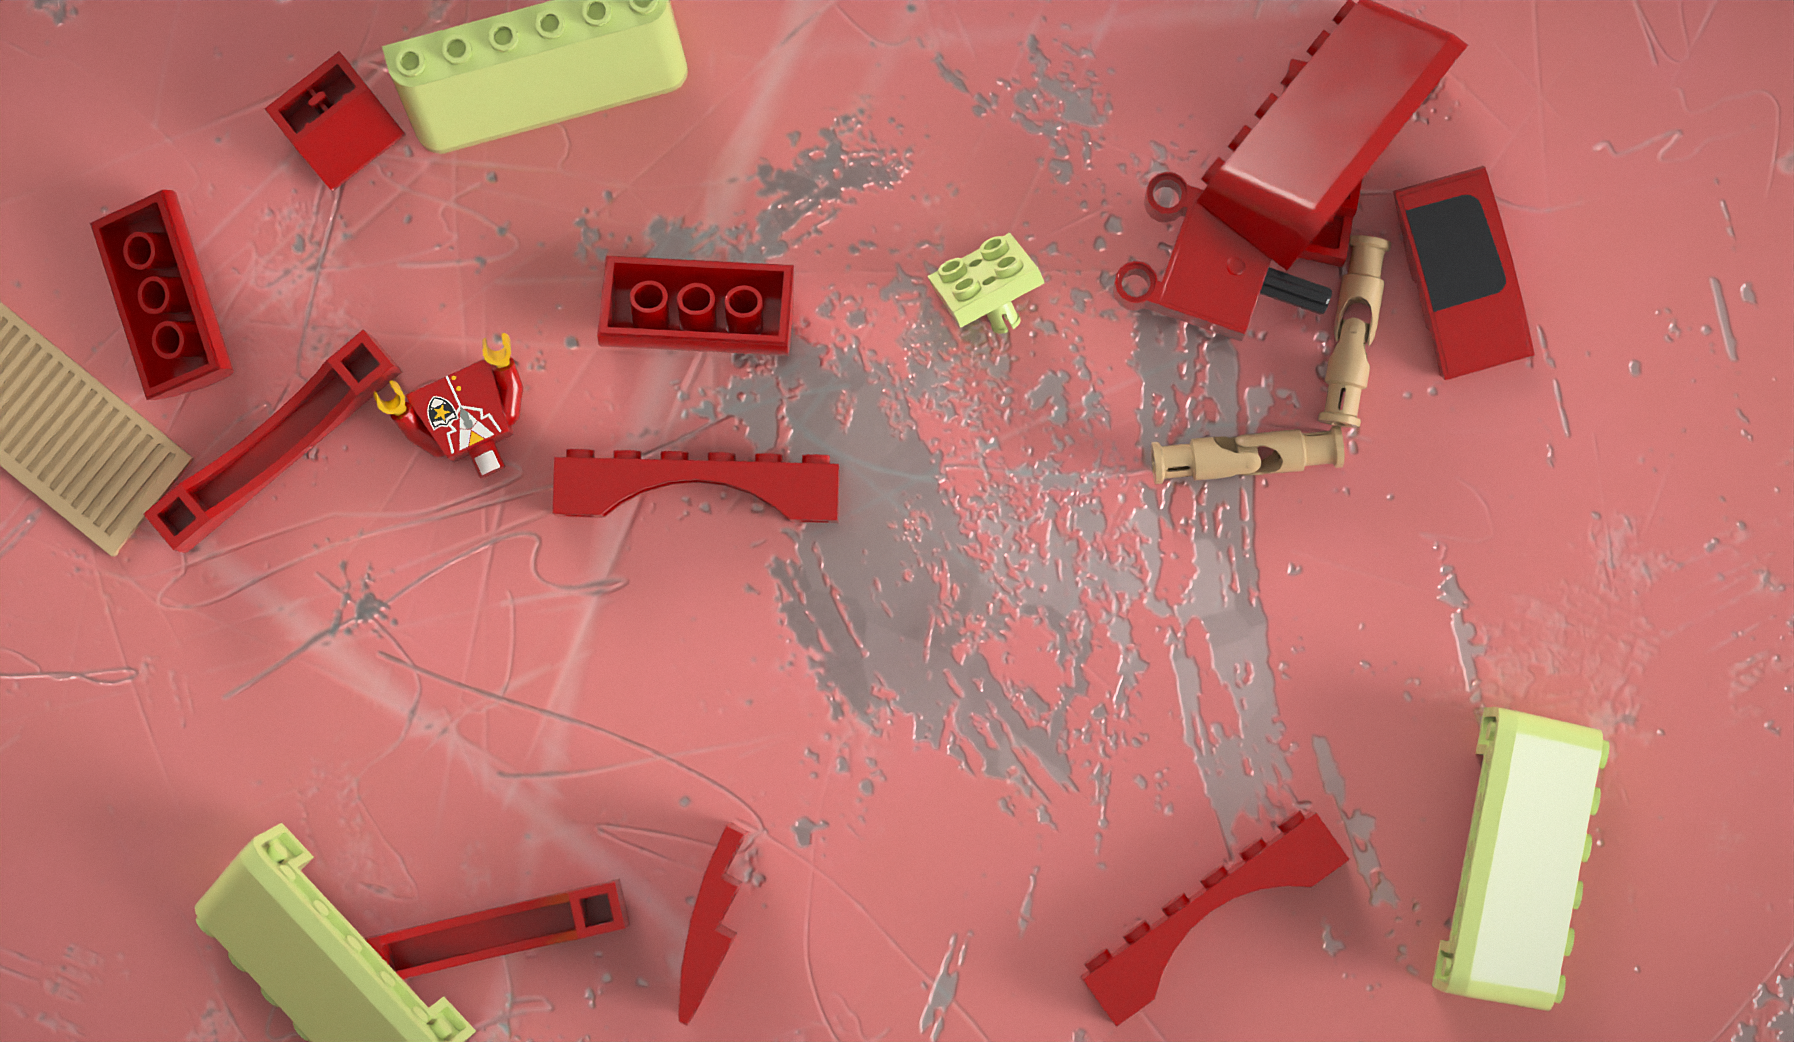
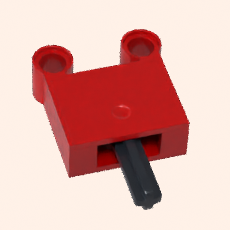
[1113,172,1332,341]

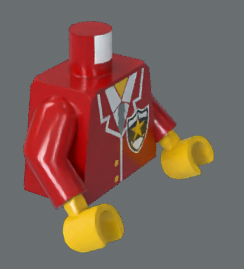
[373,333,524,478]

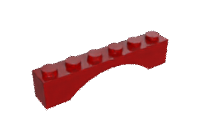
[143,329,403,553]
[552,449,840,523]
[1081,810,1350,1027]
[364,878,630,980]

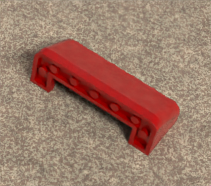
[1197,0,1468,271]

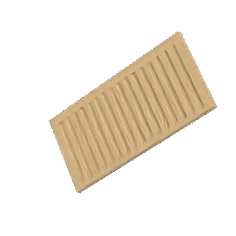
[0,301,194,557]

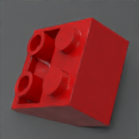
[264,51,406,192]

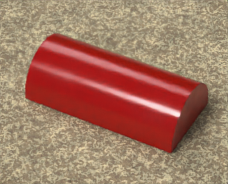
[90,189,234,400]
[597,255,794,356]

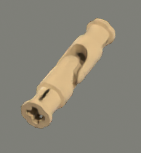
[1318,235,1391,428]
[1151,425,1345,484]

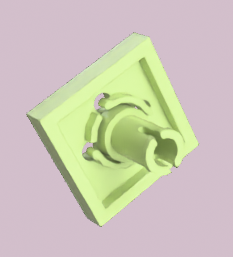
[928,233,1045,334]

